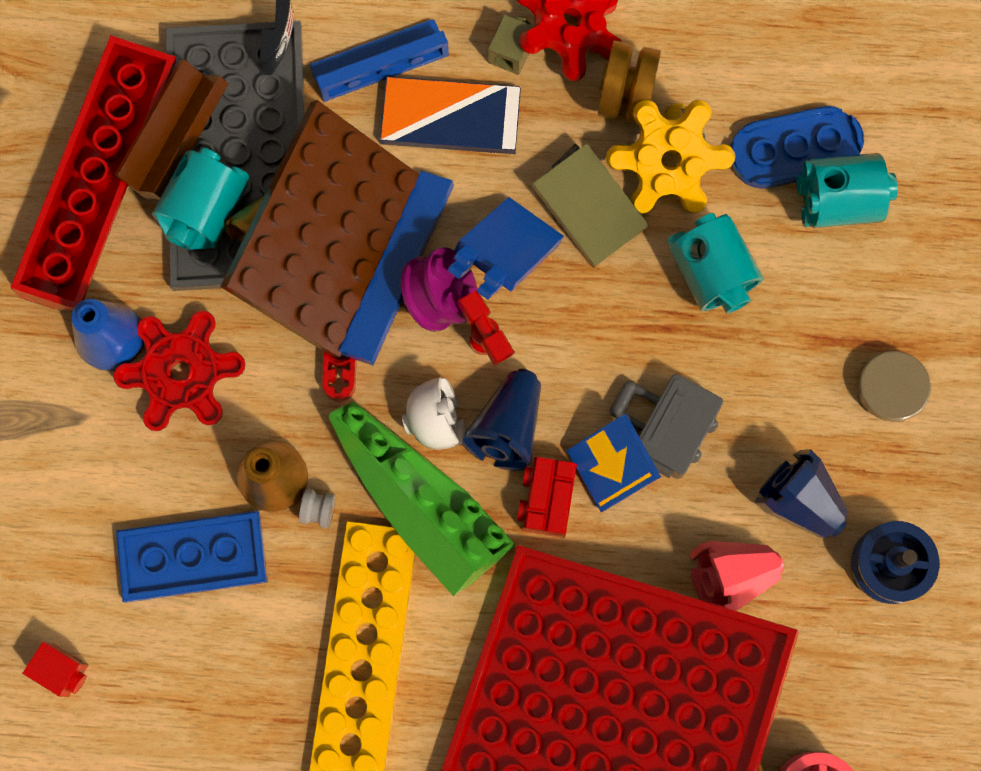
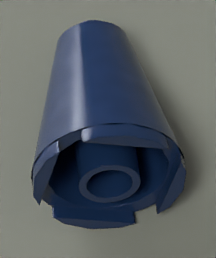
[462,369,541,471]

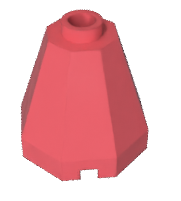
[690,541,784,611]

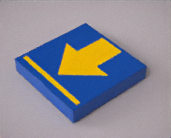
[567,414,661,512]

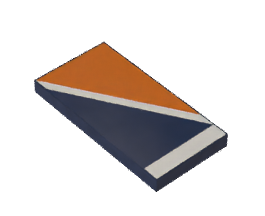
[380,77,521,155]

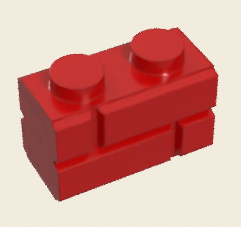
[517,457,577,538]

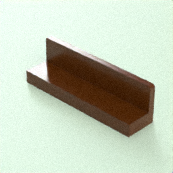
[115,60,229,200]

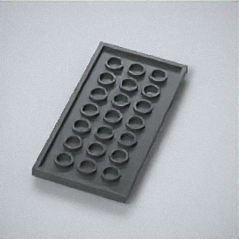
[166,21,305,291]

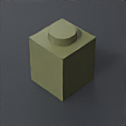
[488,14,533,75]

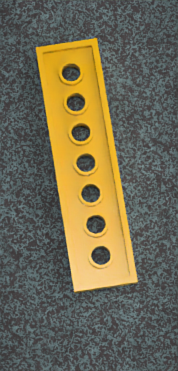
[309,521,415,771]

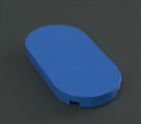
[730,106,864,189]

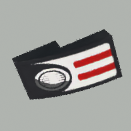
[260,0,294,75]

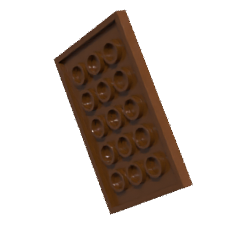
[220,100,419,357]

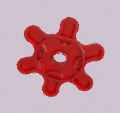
[516,0,622,81]
[113,311,246,432]

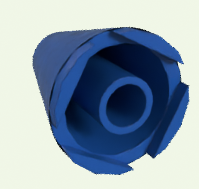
[72,299,144,371]

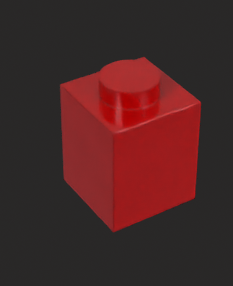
[22,641,89,697]

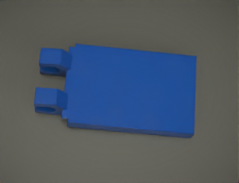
[448,197,564,300]

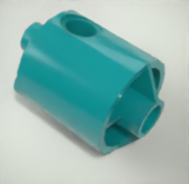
[152,147,250,250]
[796,153,898,228]
[667,213,764,314]

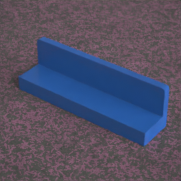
[310,19,449,102]

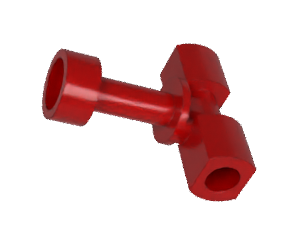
[457,290,515,365]

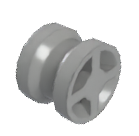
[299,488,336,529]

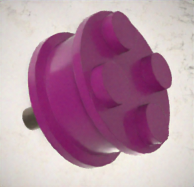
[398,247,478,332]

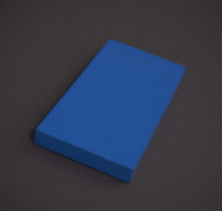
[116,511,268,603]

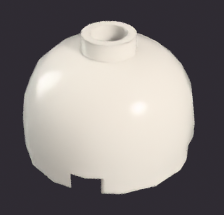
[402,377,465,450]

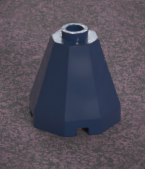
[755,449,848,538]

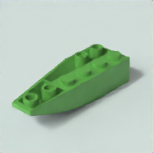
[328,402,515,596]

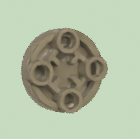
[857,351,931,422]

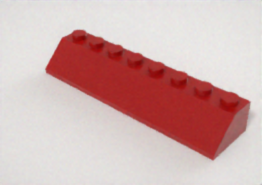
[10,35,177,311]

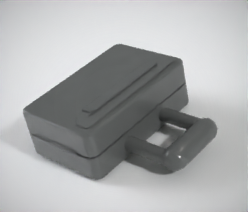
[609,374,723,479]

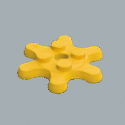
[606,100,735,214]

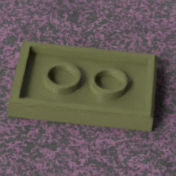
[531,143,649,268]

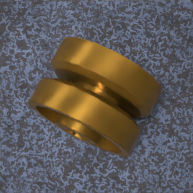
[598,41,661,124]

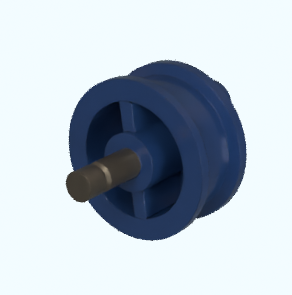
[851,521,940,604]

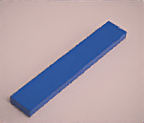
[339,171,454,366]

